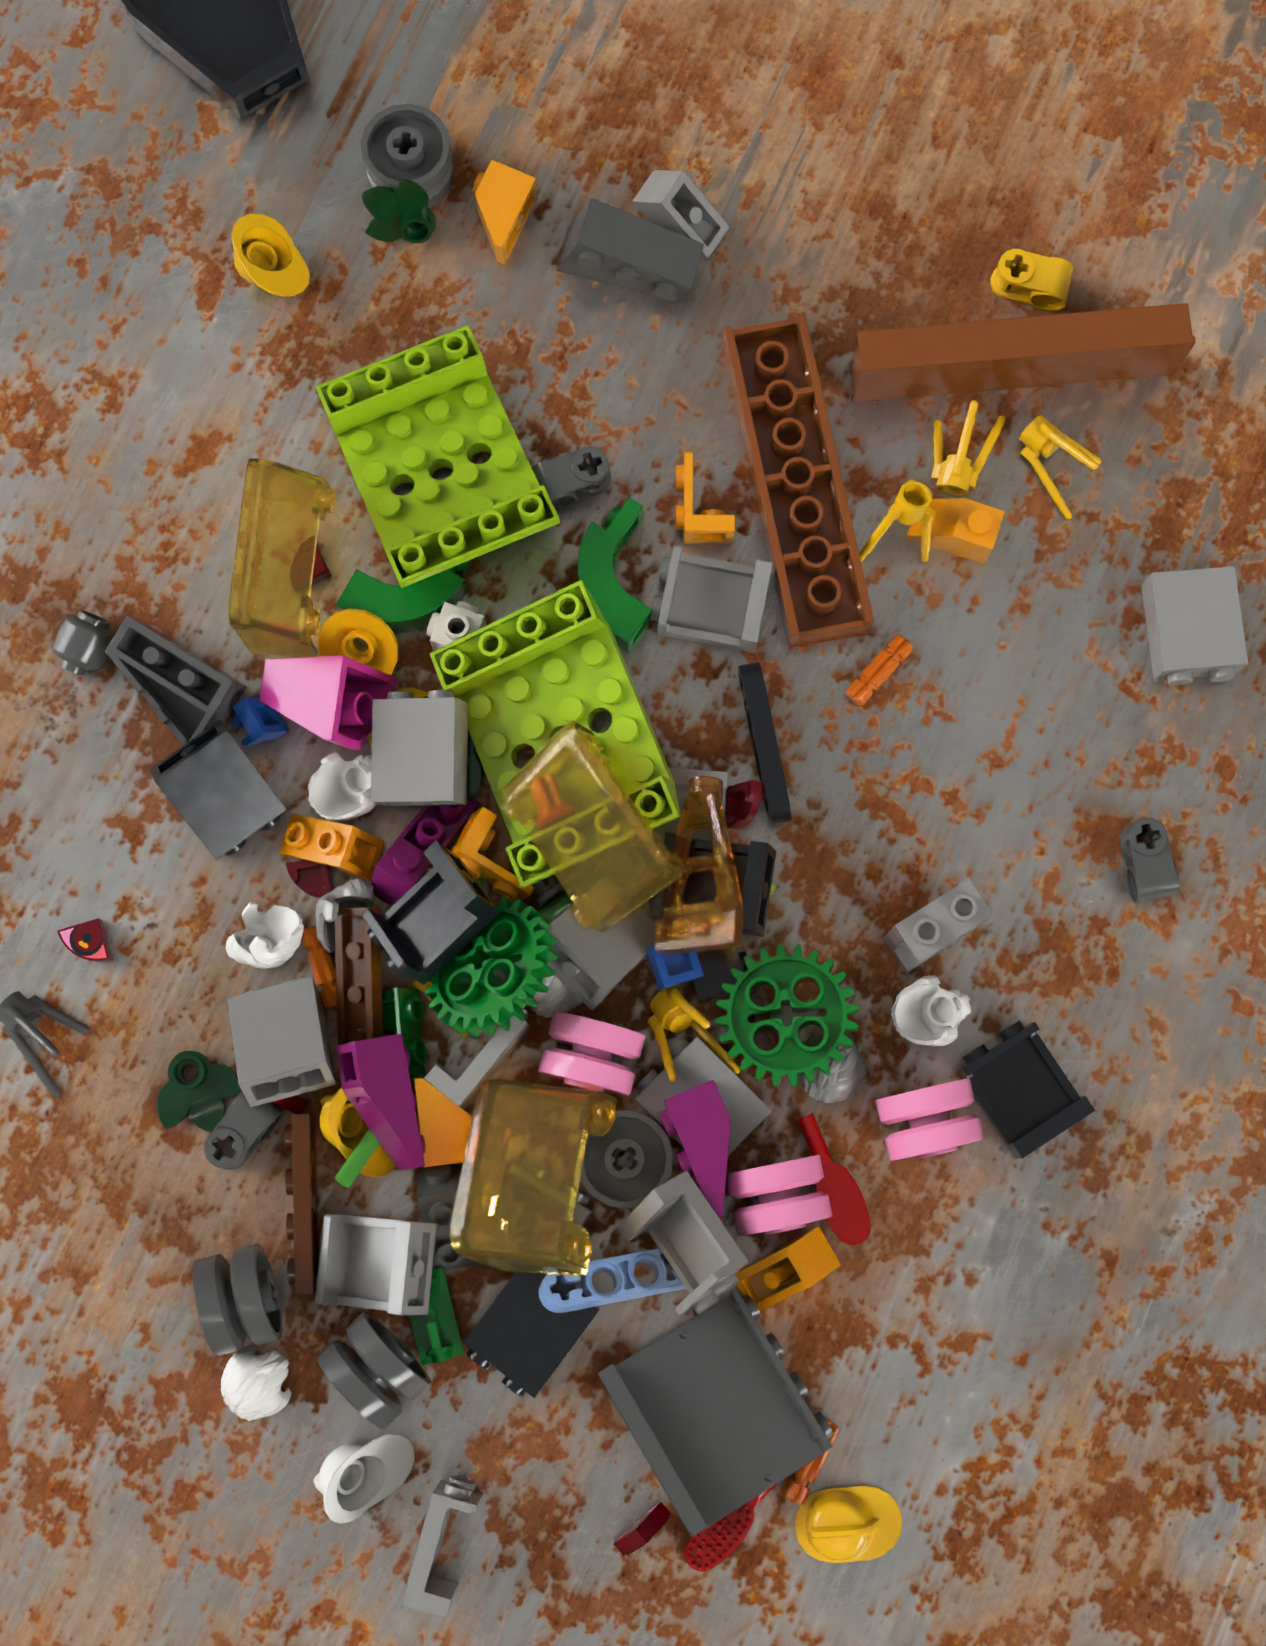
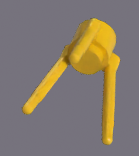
[931,400,1006,496]
[1019,415,1102,520]
[859,479,936,562]
[647,987,741,1082]

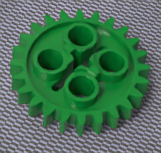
[424,897,558,1037]
[715,944,859,1088]

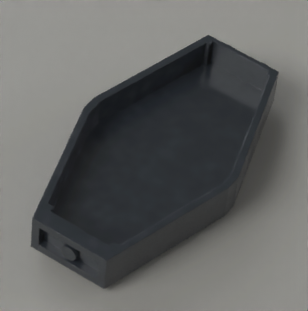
[121,0,310,119]

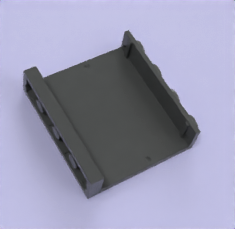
[598,1287,834,1538]

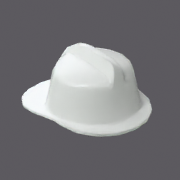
[313,1434,415,1524]

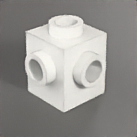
[426,601,487,651]

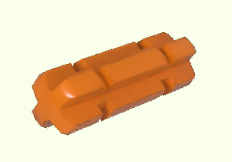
[845,634,913,706]
[301,925,337,1009]
[781,1418,839,1506]

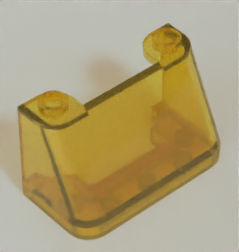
[500,720,688,933]
[449,1079,617,1276]

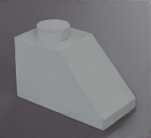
[632,170,730,259]

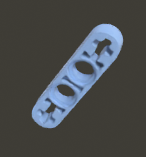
[539,1248,686,1313]

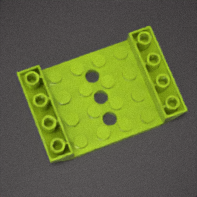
[315,325,560,588]
[429,580,681,888]

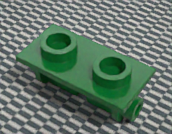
[382,987,427,1076]
[409,1267,465,1366]

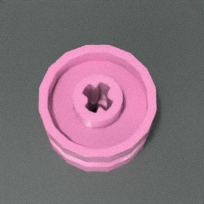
[538,1012,645,1097]
[875,1078,985,1161]
[726,1155,833,1236]

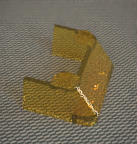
[229,458,336,657]

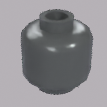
[52,610,115,675]

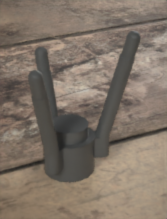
[0,991,89,1098]

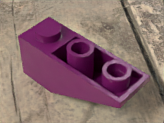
[371,796,480,907]
[335,1033,426,1170]
[659,1079,731,1222]

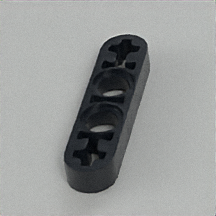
[738,662,791,824]

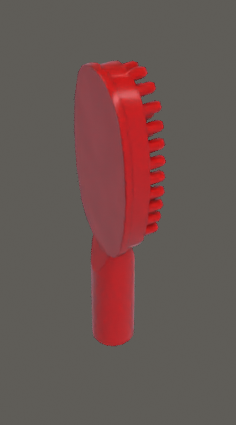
[797,1113,871,1245]
[684,1484,776,1572]

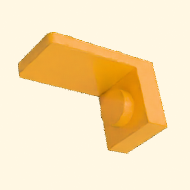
[675,452,735,544]
[451,807,534,901]
[279,814,385,881]

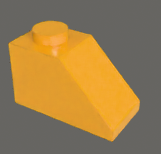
[472,160,538,265]
[906,498,1005,564]
[411,1075,483,1168]
[735,1226,841,1312]

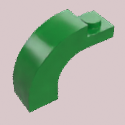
[578,497,652,654]
[336,558,475,633]

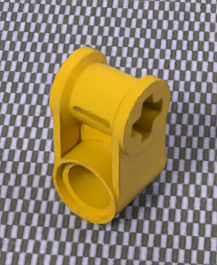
[990,249,1074,311]

